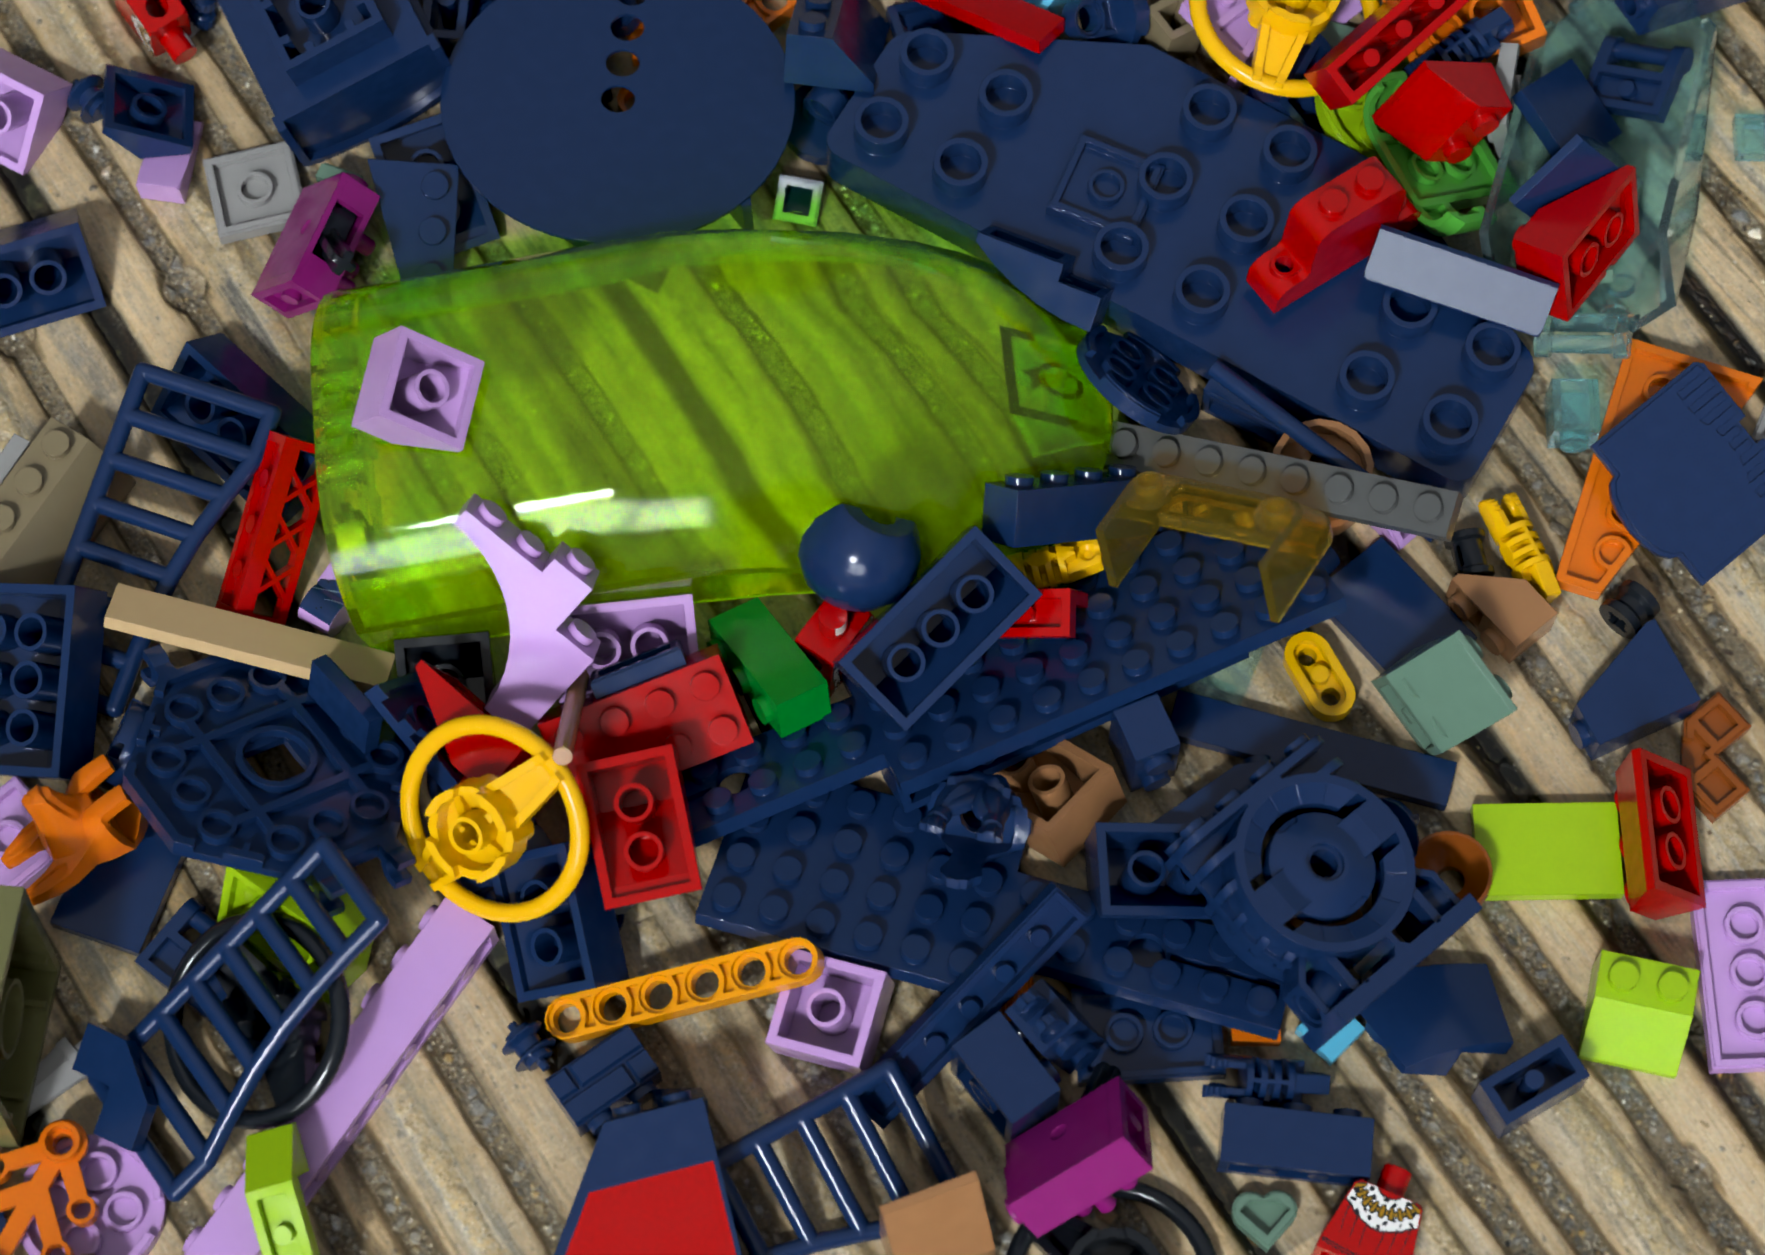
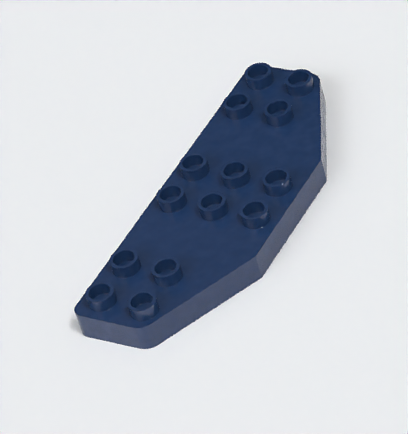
[826,28,1534,498]

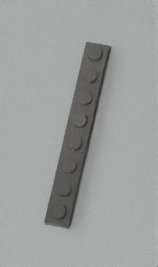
[1098,420,1464,543]

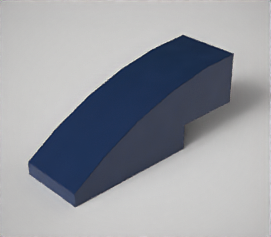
[976,225,1113,333]

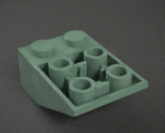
[1371,629,1518,756]

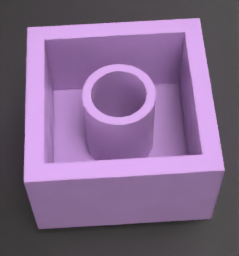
[765,949,895,1074]

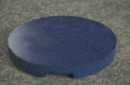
[1076,325,1200,435]

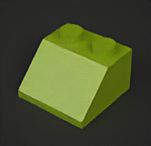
[1578,950,1700,1079]

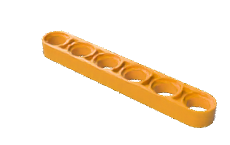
[545,937,825,1043]

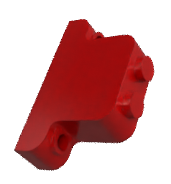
[1246,156,1421,313]

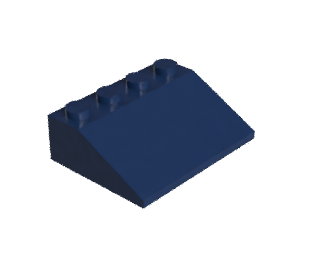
[0,583,108,781]

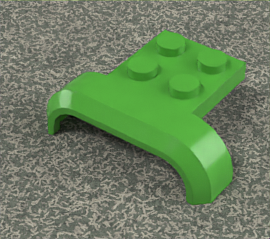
[1363,70,1514,237]

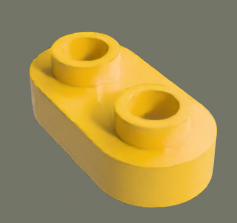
[1283,632,1356,722]

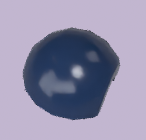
[797,503,921,613]

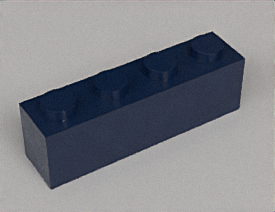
[982,464,1155,548]

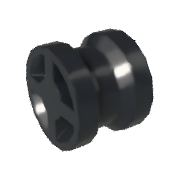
[1599,579,1660,639]

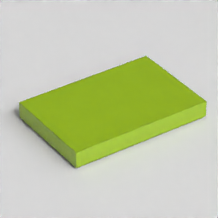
[1470,802,1624,901]

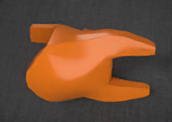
[1,754,149,906]

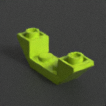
[244,1122,320,1255]

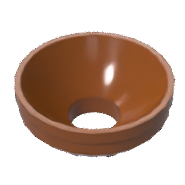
[1414,831,1493,905]

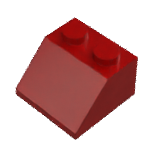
[1372,60,1513,164]

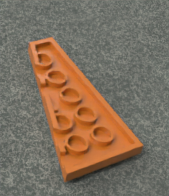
[1555,337,1764,600]

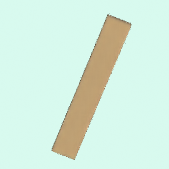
[103,583,395,694]

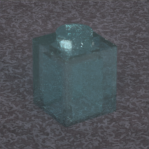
[1544,378,1601,453]

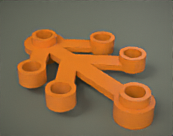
[0,1119,99,1255]

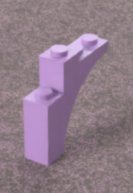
[454,493,601,730]

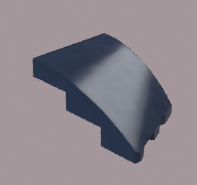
[1356,963,1514,1076]

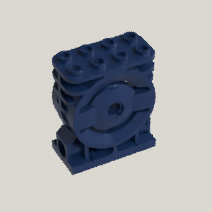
[1163,733,1483,1053]

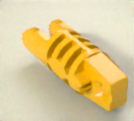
[1478,492,1561,604]
[1006,539,1104,589]

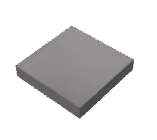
[202,141,302,245]

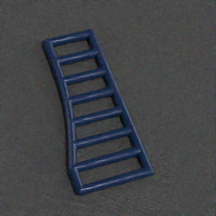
[53,362,282,718]
[88,836,389,1202]
[716,1058,958,1255]

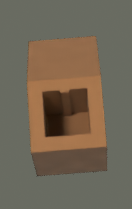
[1445,574,1558,664]

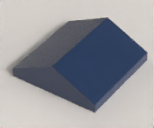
[102,64,194,159]

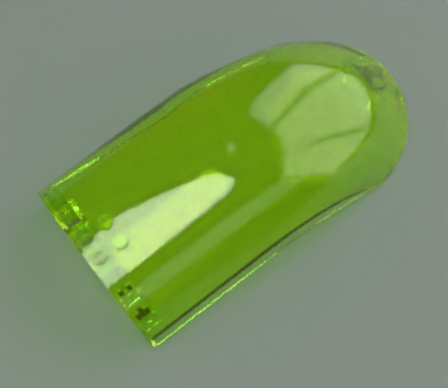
[310,229,1114,654]

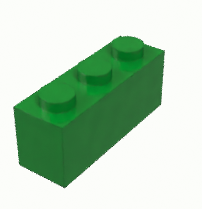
[706,597,831,738]

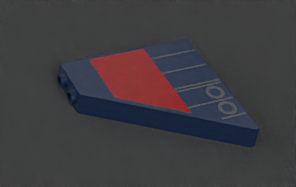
[554,1089,742,1255]

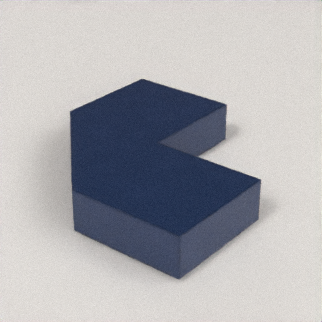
[72,1022,158,1152]

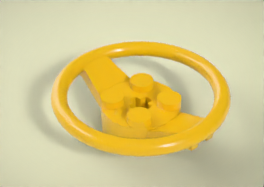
[1189,0,1380,98]
[400,715,590,923]

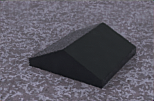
[394,631,496,704]

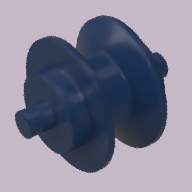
[67,74,104,124]
[502,1021,556,1072]

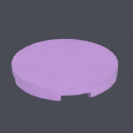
[21,1134,167,1255]

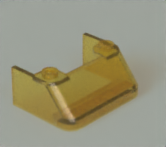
[1095,471,1333,623]

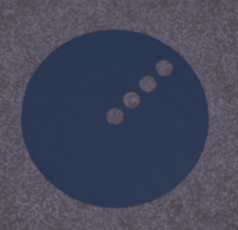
[440,0,795,245]

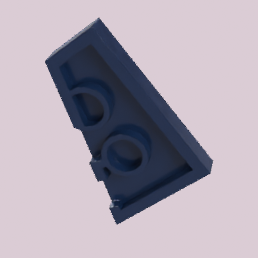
[367,159,459,303]

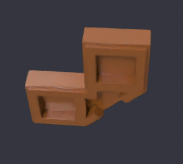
[1680,692,1752,824]

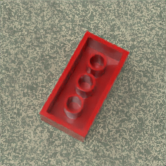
[537,644,754,788]

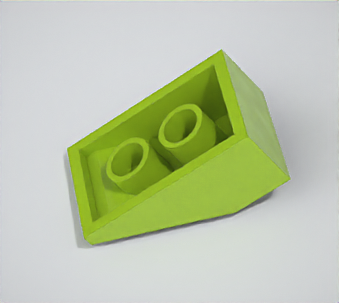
[217,867,373,1005]

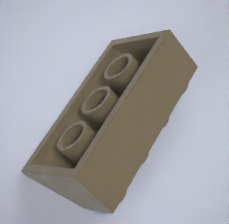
[0,417,136,585]

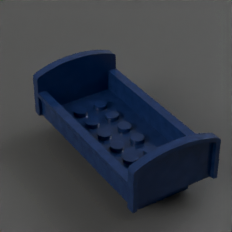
[217,0,451,167]

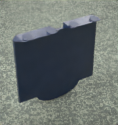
[1590,362,1765,586]

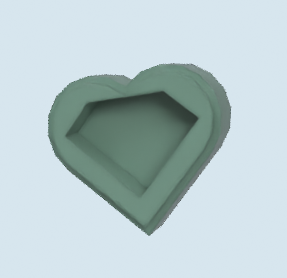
[1231,1190,1297,1253]

